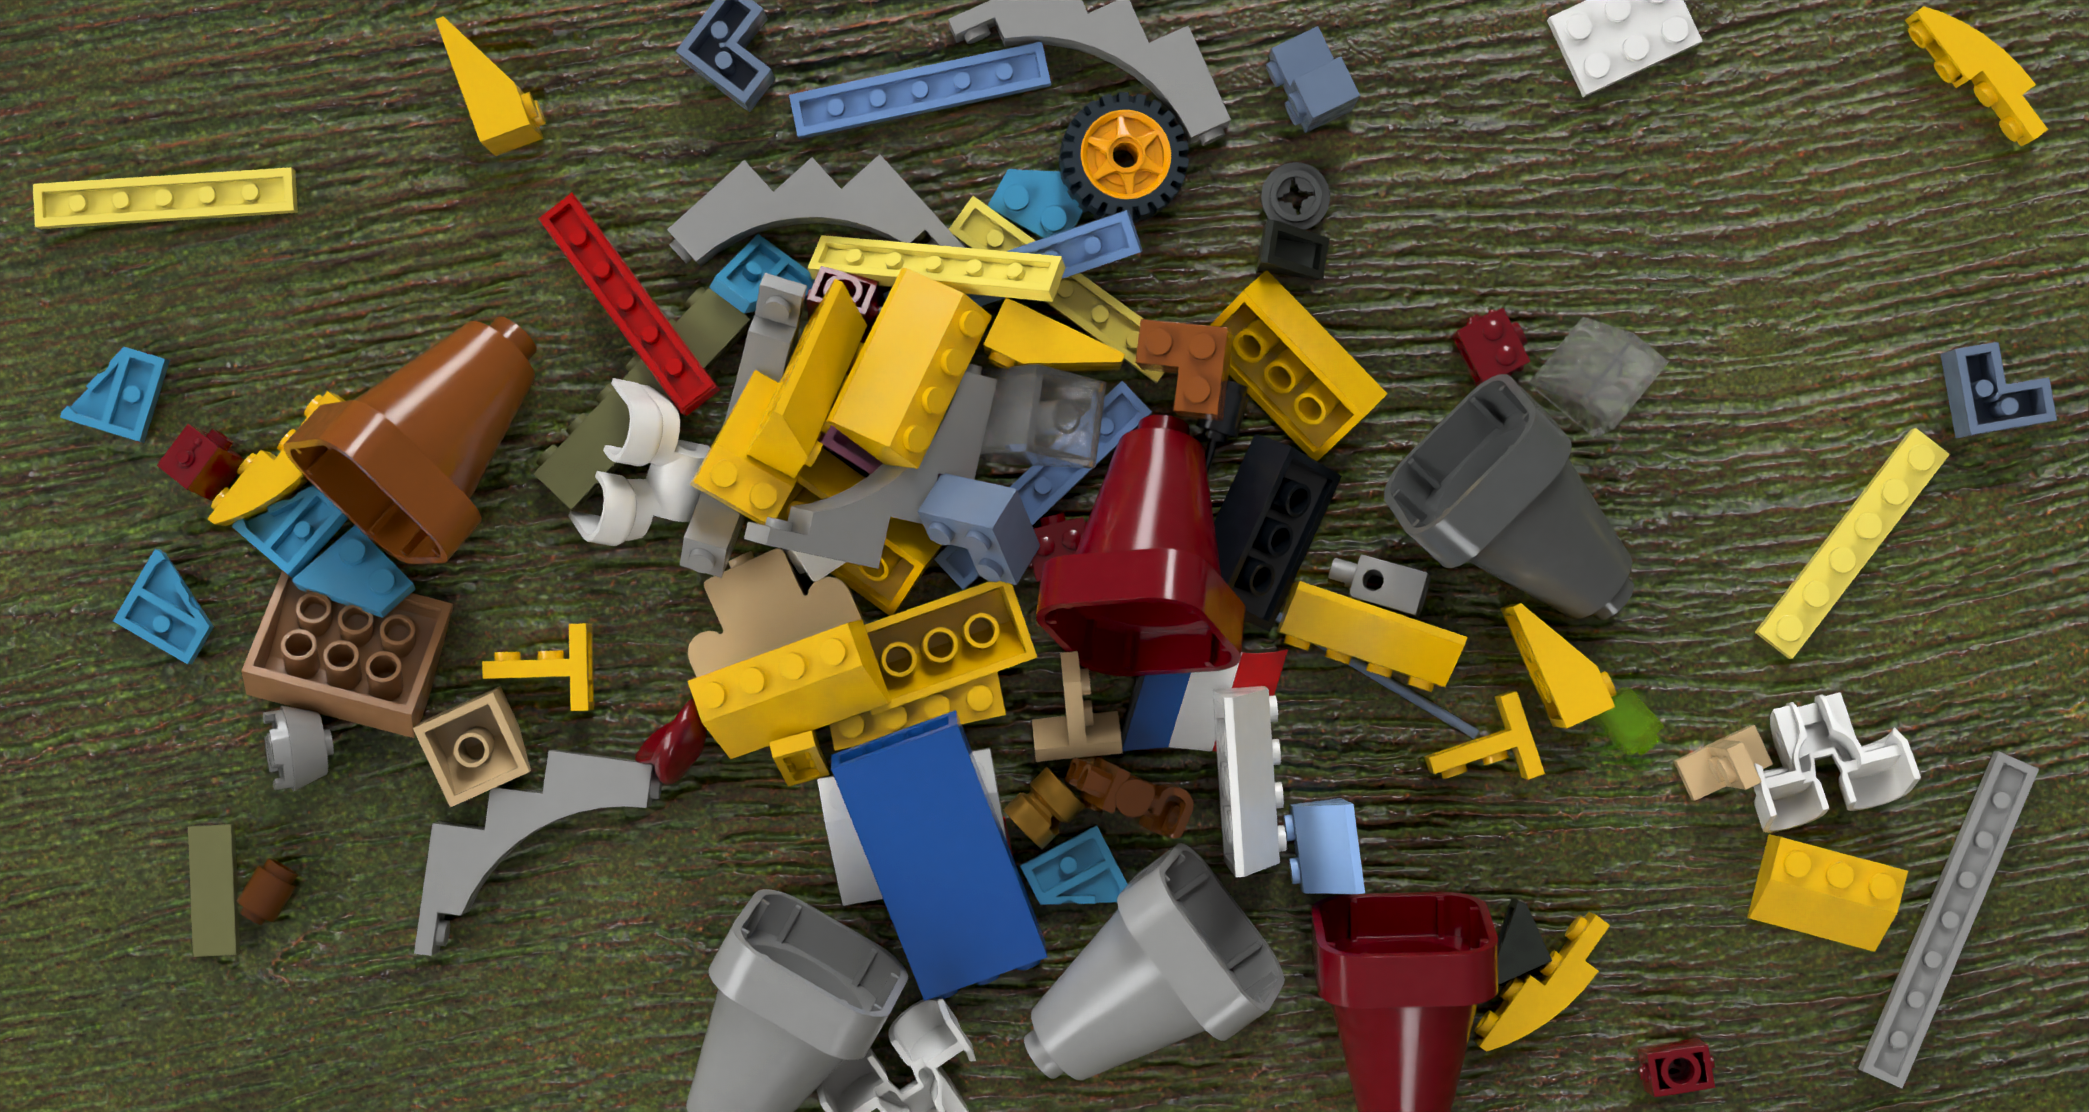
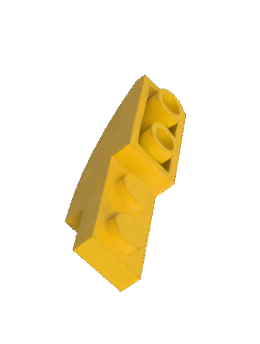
[1905,6,2048,147]
[208,391,345,526]
[1474,912,1610,1052]

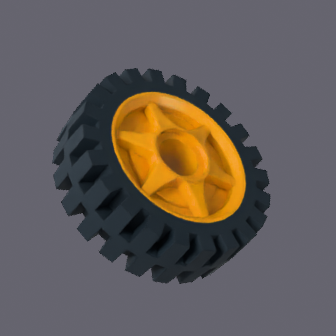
[1059,92,1189,224]

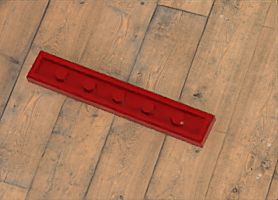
[538,193,720,417]

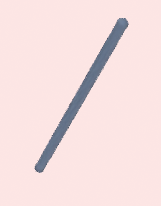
[1275,612,1481,739]

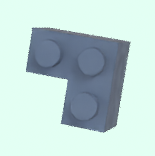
[676,0,776,113]
[1266,26,1360,133]
[1940,342,2057,438]
[917,473,1040,585]

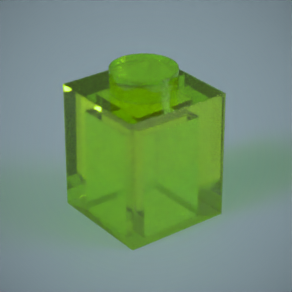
[1592,687,1665,756]

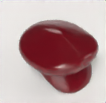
[634,697,708,785]

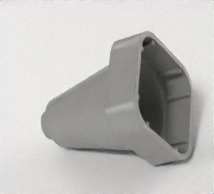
[1024,843,1284,1081]
[686,889,908,1112]

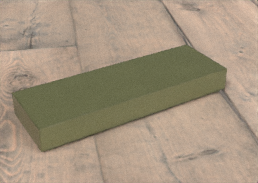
[188,824,240,957]

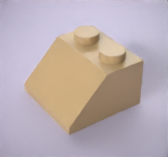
[413,686,531,807]

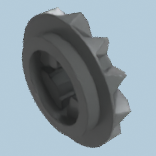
[1261,162,1330,230]

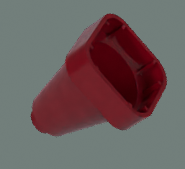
[1036,415,1246,676]
[1312,892,1498,1112]

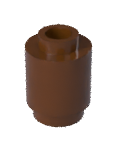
[237,858,299,926]

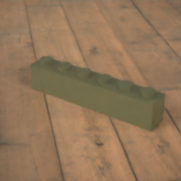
[534,287,752,512]

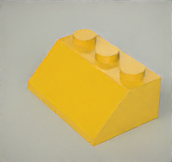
[1747,834,1908,952]

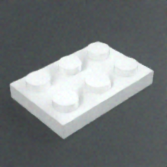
[1547,0,1702,98]

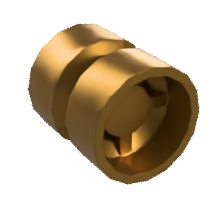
[1003,767,1086,849]

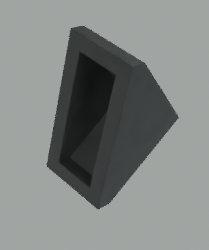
[1256,220,1330,280]
[1498,898,1552,985]

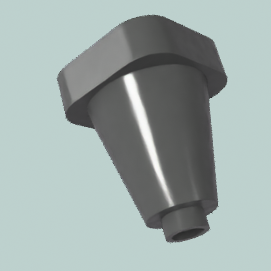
[1384,374,1634,620]

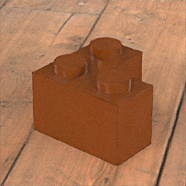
[1136,319,1233,421]

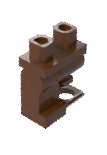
[1065,757,1194,838]

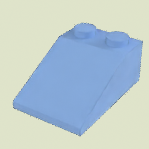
[1283,798,1365,894]

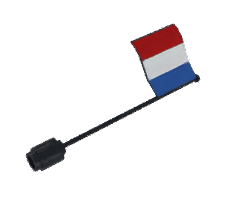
[1111,380,1288,759]

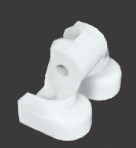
[569,378,710,546]
[1753,692,1921,833]
[816,997,976,1112]

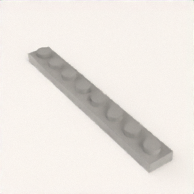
[1858,751,2039,1088]

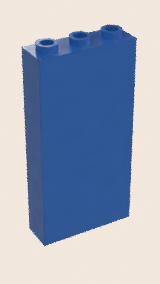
[831,710,1048,1001]

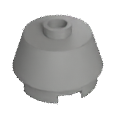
[263,705,334,792]

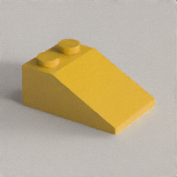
[435,16,546,156]
[983,298,1125,374]
[690,370,822,525]
[1500,603,1616,728]

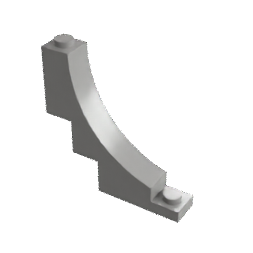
[948,0,1231,146]
[667,154,965,267]
[680,273,807,578]
[744,364,997,569]
[414,749,663,956]

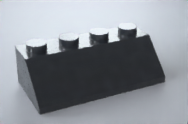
[1214,434,1342,632]

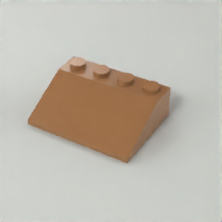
[241,566,453,738]

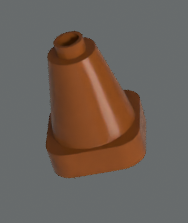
[284,316,537,564]

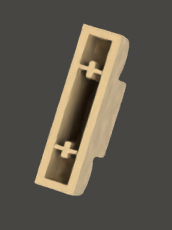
[688,548,866,677]

